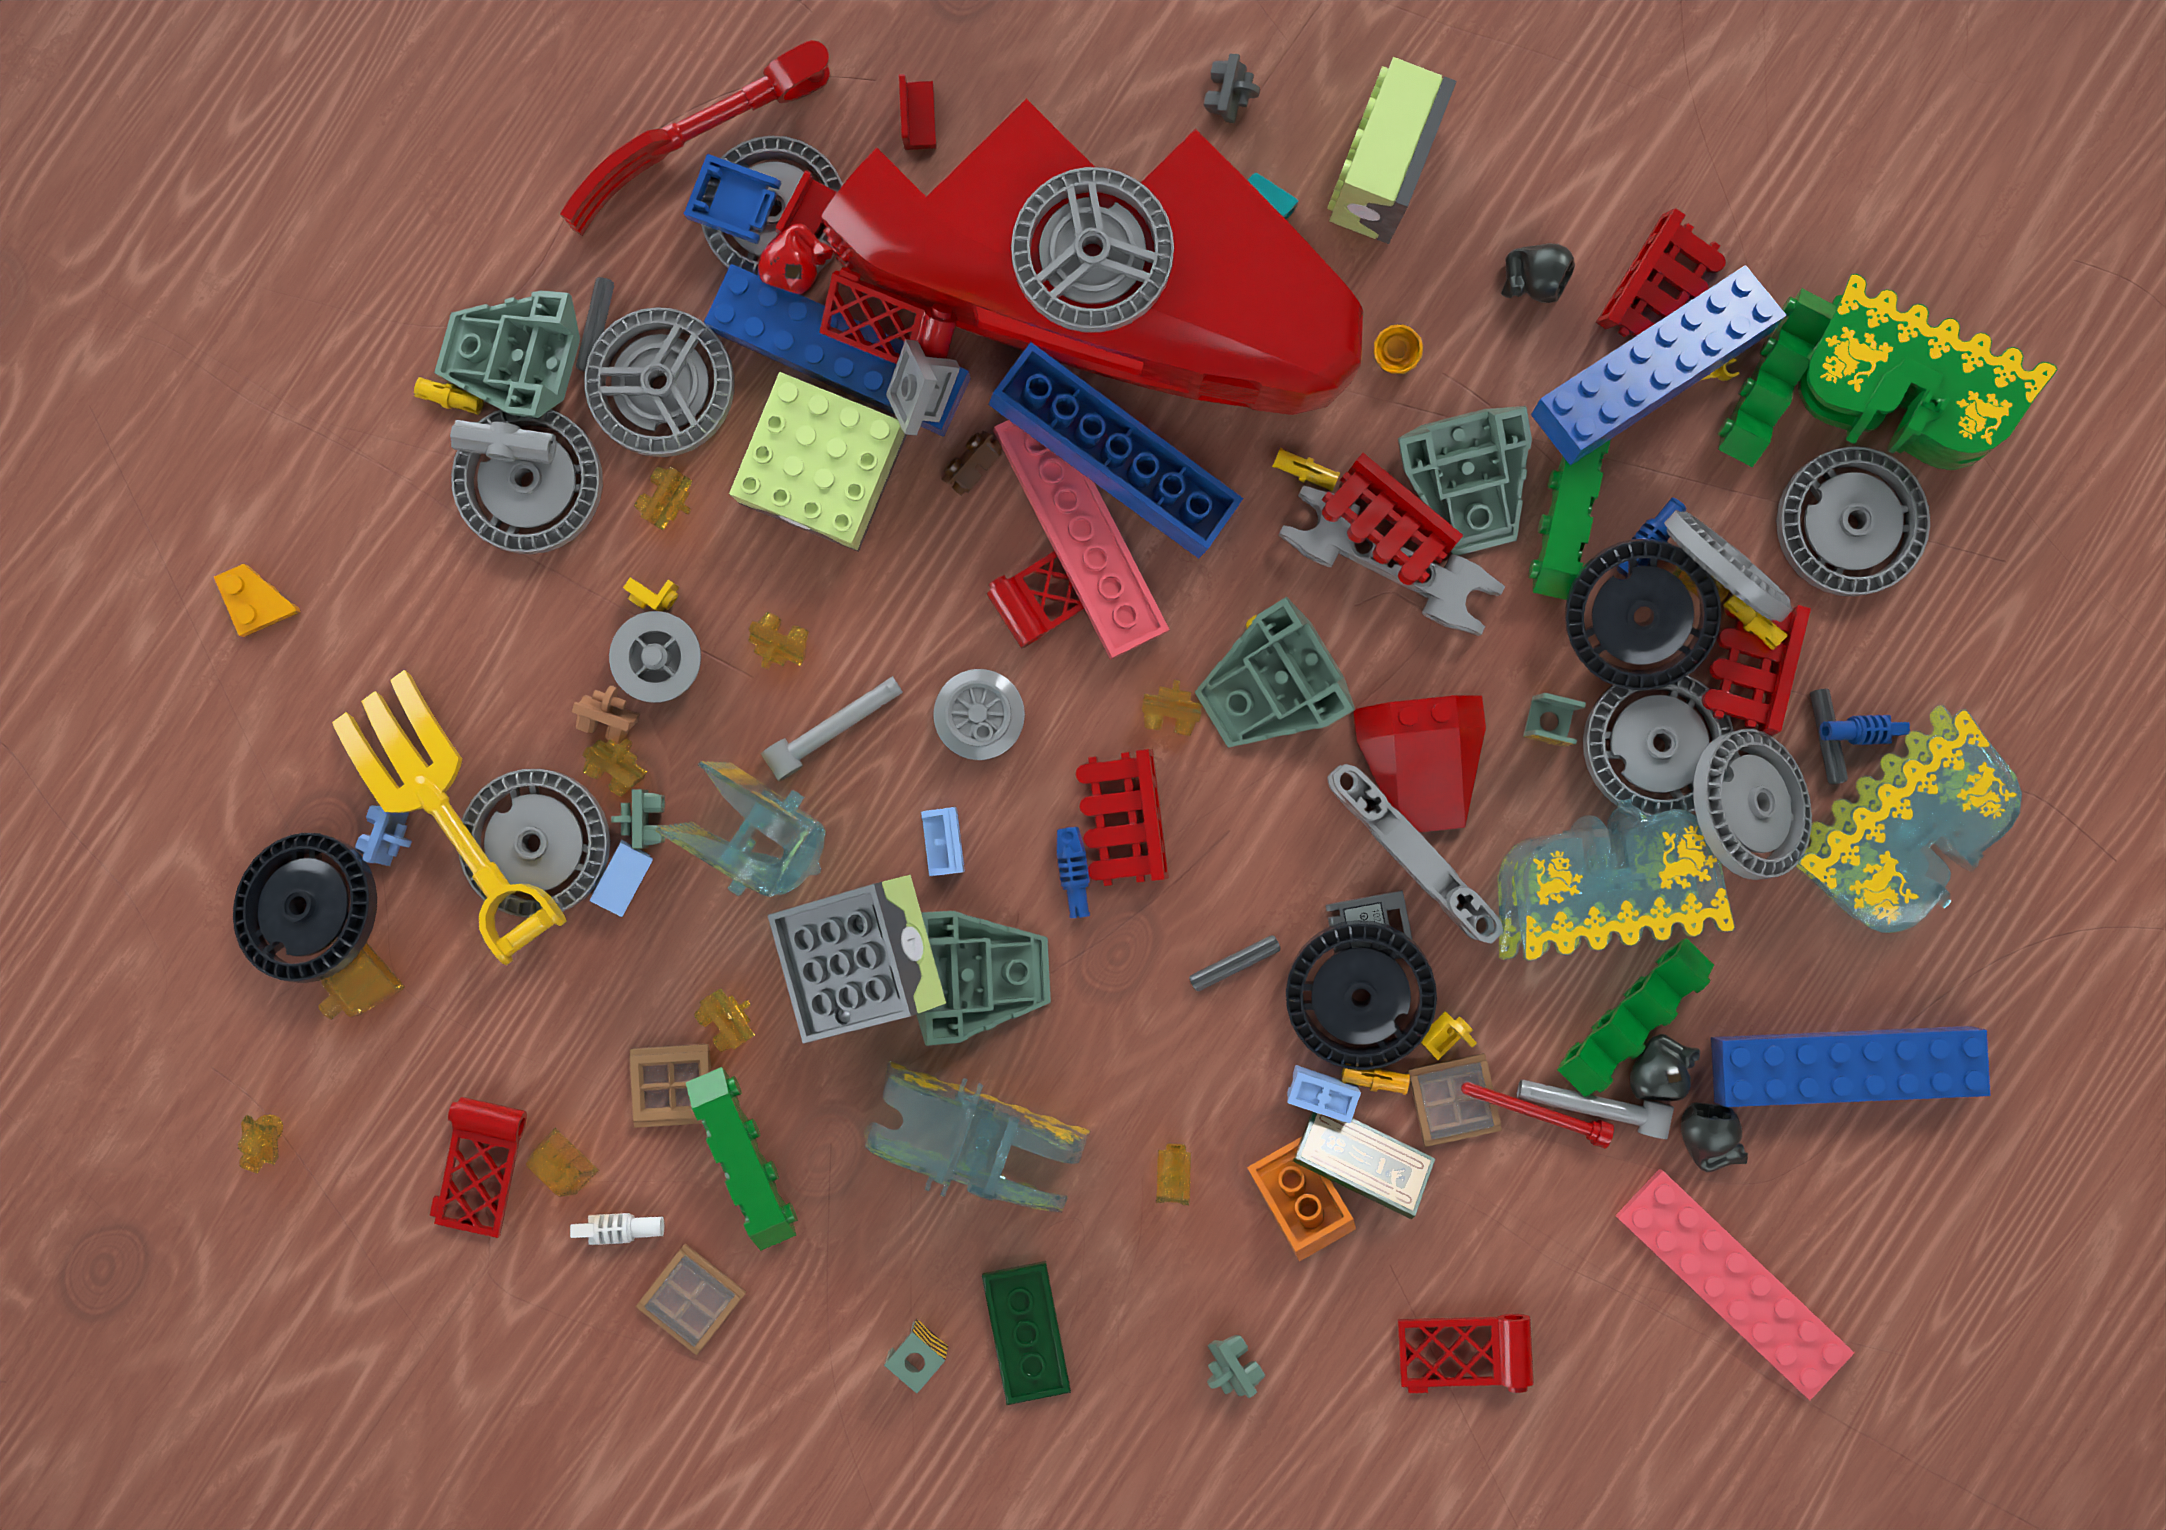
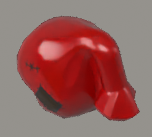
[758,223,833,294]

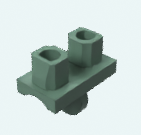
[611,789,665,849]
[1207,1335,1265,1398]

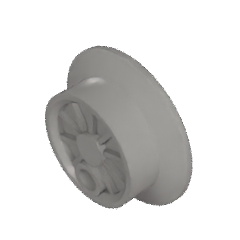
[609,611,701,703]
[934,669,1025,760]

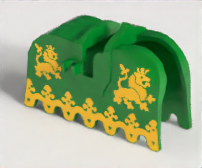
[1798,274,2058,470]

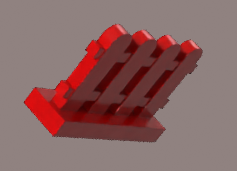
[1596,208,1726,337]
[1322,453,1464,585]
[1702,605,1811,736]
[1075,749,1169,886]

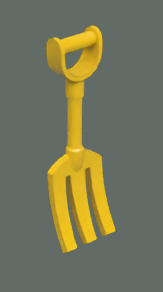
[332,670,567,966]

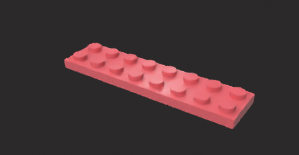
[993,420,1170,660]
[1615,1169,1854,1400]

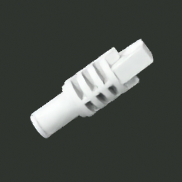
[570,1213,665,1245]

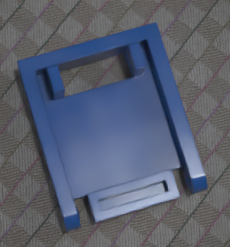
[684,154,782,244]

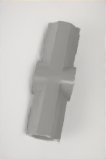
[450,420,557,464]

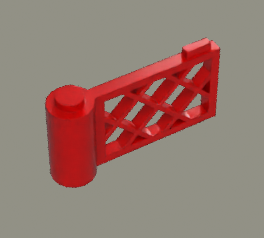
[819,267,957,364]
[987,551,1084,649]
[430,1097,527,1238]
[1398,1314,1534,1393]

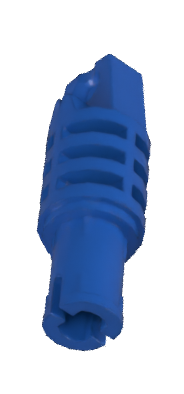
[1617,497,1687,578]
[1819,715,1910,745]
[1057,827,1090,918]

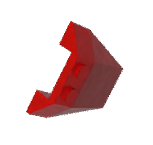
[1353,695,1486,833]

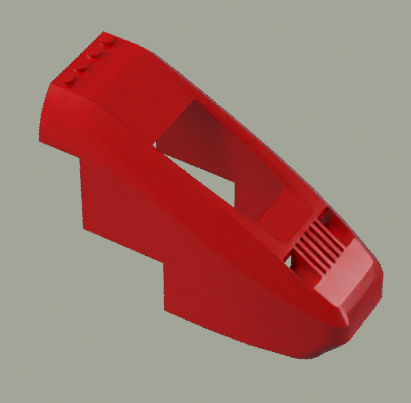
[821,98,1364,415]

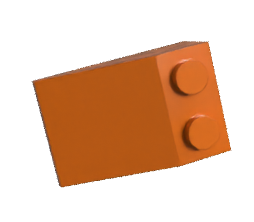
[1247,1137,1356,1262]

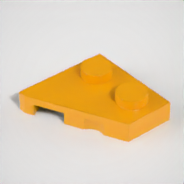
[214,564,301,637]

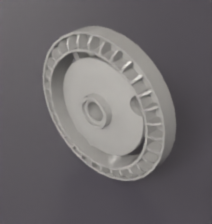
[701,136,843,276]
[1011,167,1174,332]
[585,307,734,457]
[451,409,603,554]
[1776,447,1930,596]
[1664,510,1794,622]
[1583,675,1734,819]
[1693,729,1812,880]
[459,769,610,917]

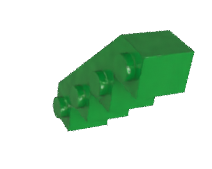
[1717,288,1836,468]
[1528,439,1611,600]
[1557,938,1714,1097]
[686,1067,798,1251]

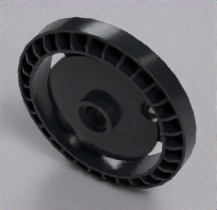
[1565,539,1721,690]
[233,833,378,983]
[1286,920,1437,1070]

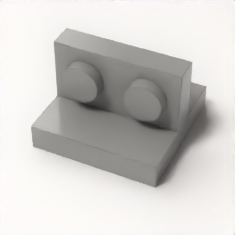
[886,340,960,435]

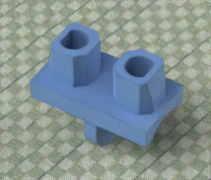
[355,805,412,866]

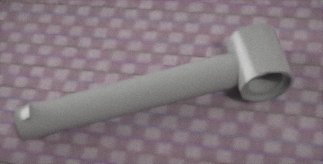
[761,676,903,781]
[1517,1079,1674,1139]

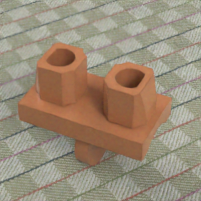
[572,685,640,744]

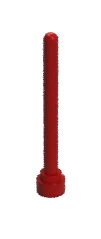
[1461,1082,1614,1149]

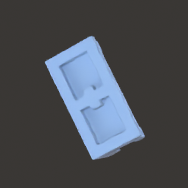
[921,807,965,876]
[590,840,653,917]
[1287,1065,1361,1124]

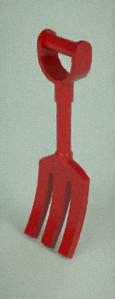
[560,40,830,236]

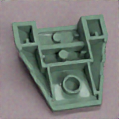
[434,290,580,418]
[1398,406,1532,556]
[1195,597,1355,748]
[916,911,1051,1046]

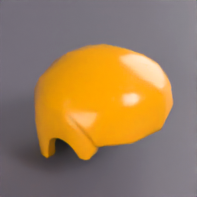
[1374,324,1423,374]

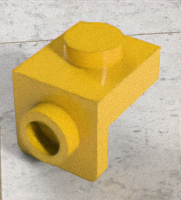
[623,577,679,612]
[1421,1012,1477,1060]

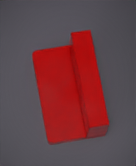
[899,74,937,150]
[775,170,837,236]

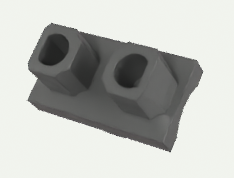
[1204,54,1260,123]

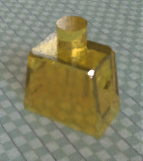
[318,943,405,1020]
[525,1128,599,1197]

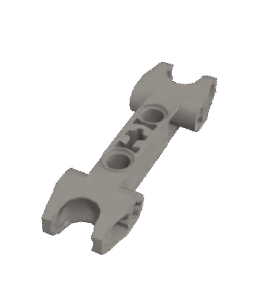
[1278,485,1505,636]
[1327,764,1503,944]

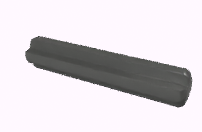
[576,277,614,372]
[1810,688,1848,784]
[1189,935,1281,991]

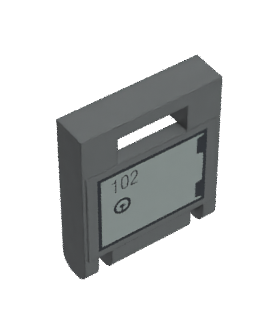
[1325,890,1412,959]

